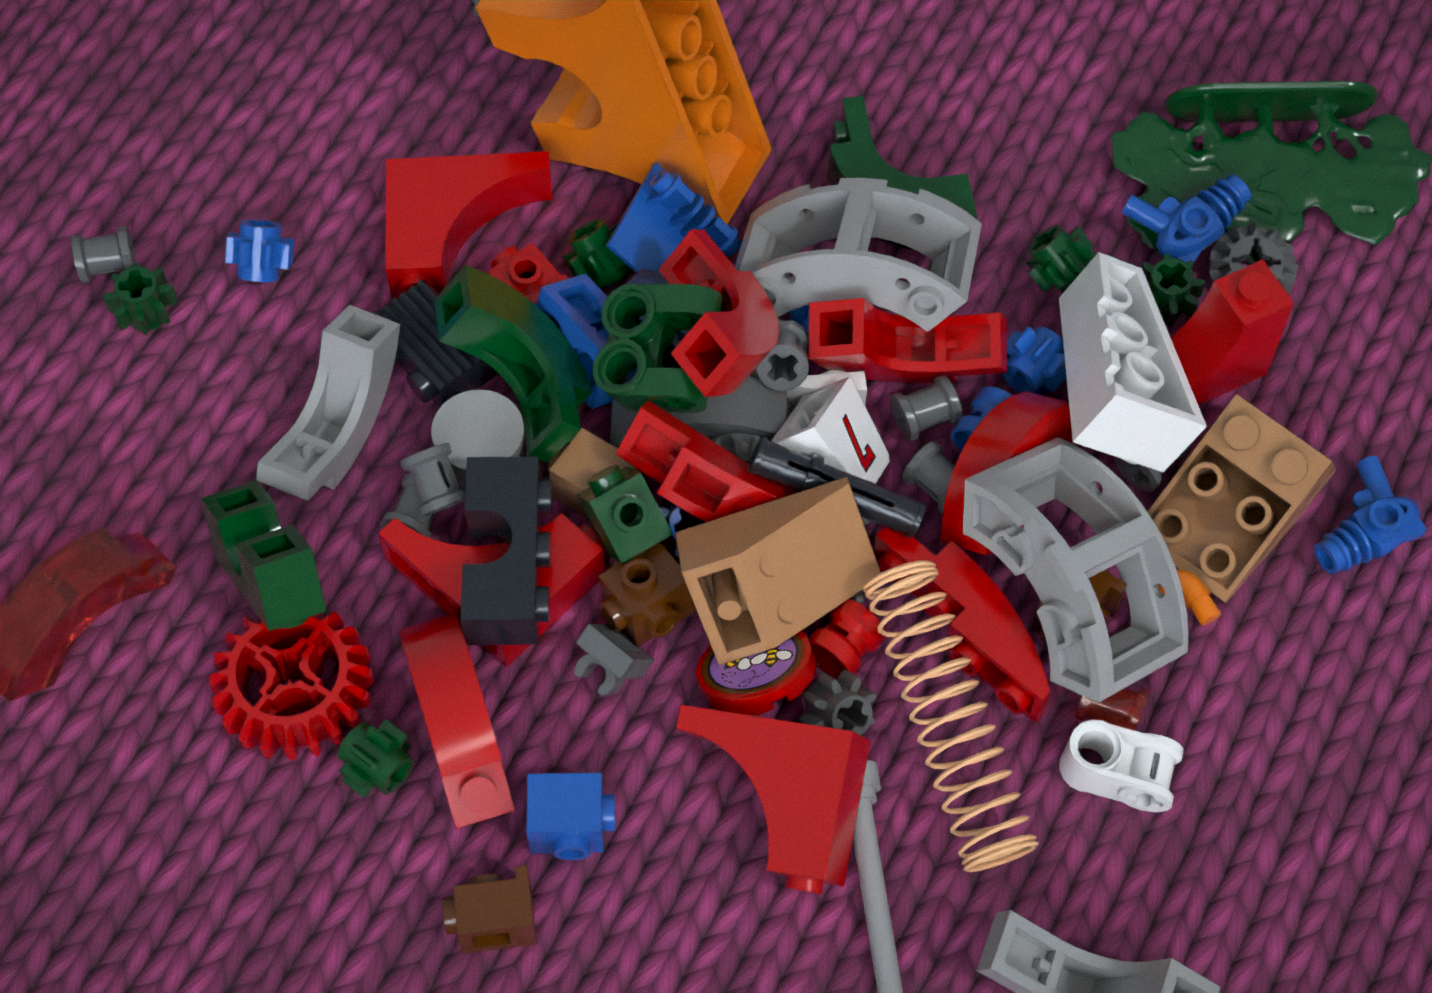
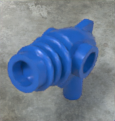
[1121,174,1252,262]
[1314,456,1426,575]

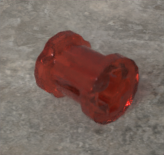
[1074,687,1151,731]

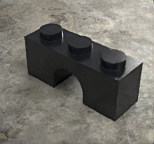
[460,457,552,645]

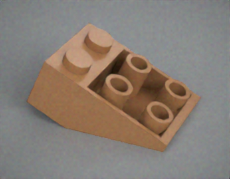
[1148,394,1336,603]
[675,477,881,665]

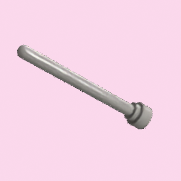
[853,760,903,993]

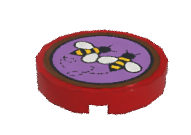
[695,631,817,715]

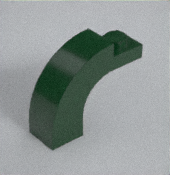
[827,96,978,251]
[434,265,592,463]

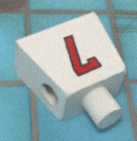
[771,376,889,525]

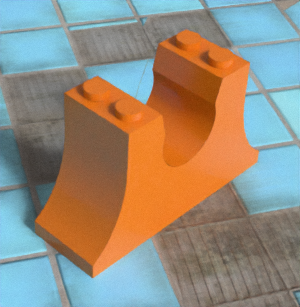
[475,0,772,225]

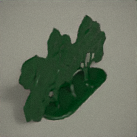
[1111,81,1432,266]

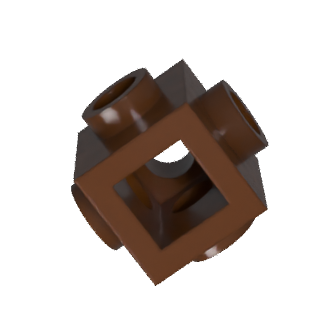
[598,542,695,647]

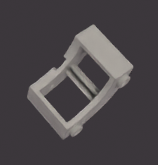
[735,178,982,332]
[963,437,1188,703]

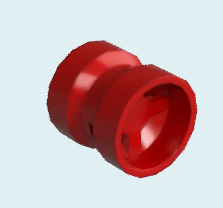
[808,599,886,680]

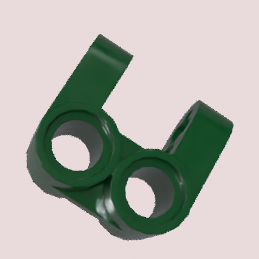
[593,283,723,413]

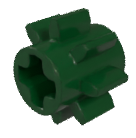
[563,219,630,288]
[1026,225,1096,293]
[1142,254,1205,327]
[103,263,178,335]
[337,719,414,798]

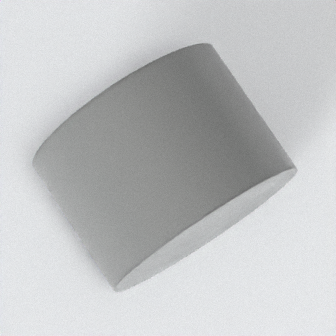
[431,390,528,489]

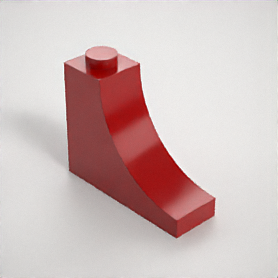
[385,151,553,299]
[1171,260,1294,405]
[378,513,605,668]
[676,705,871,895]

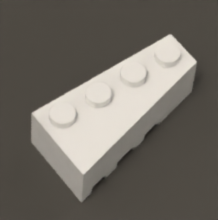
[1059,252,1207,472]

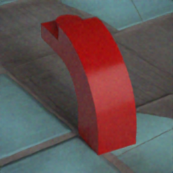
[658,229,779,397]
[809,298,1007,383]
[941,391,1079,555]
[398,613,515,829]

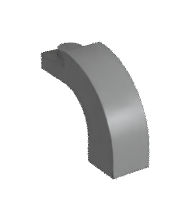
[256,305,400,501]
[977,910,1221,993]

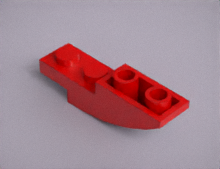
[615,400,795,522]
[874,527,1050,723]

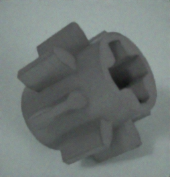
[799,669,877,735]

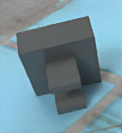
[574,624,655,696]

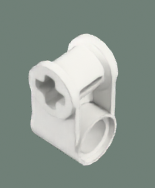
[1059,720,1183,812]

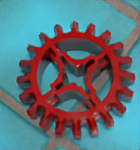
[209,611,374,762]

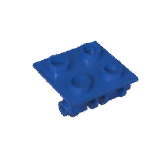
[606,162,741,274]

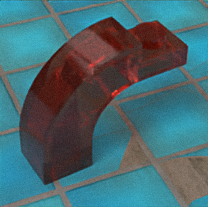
[0,527,177,702]

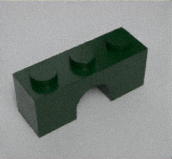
[201,480,327,631]

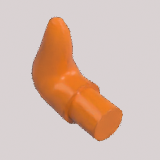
[1158,569,1221,626]

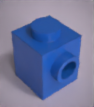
[526,773,616,860]

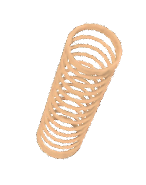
[863,560,1039,872]

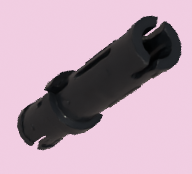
[747,436,926,538]

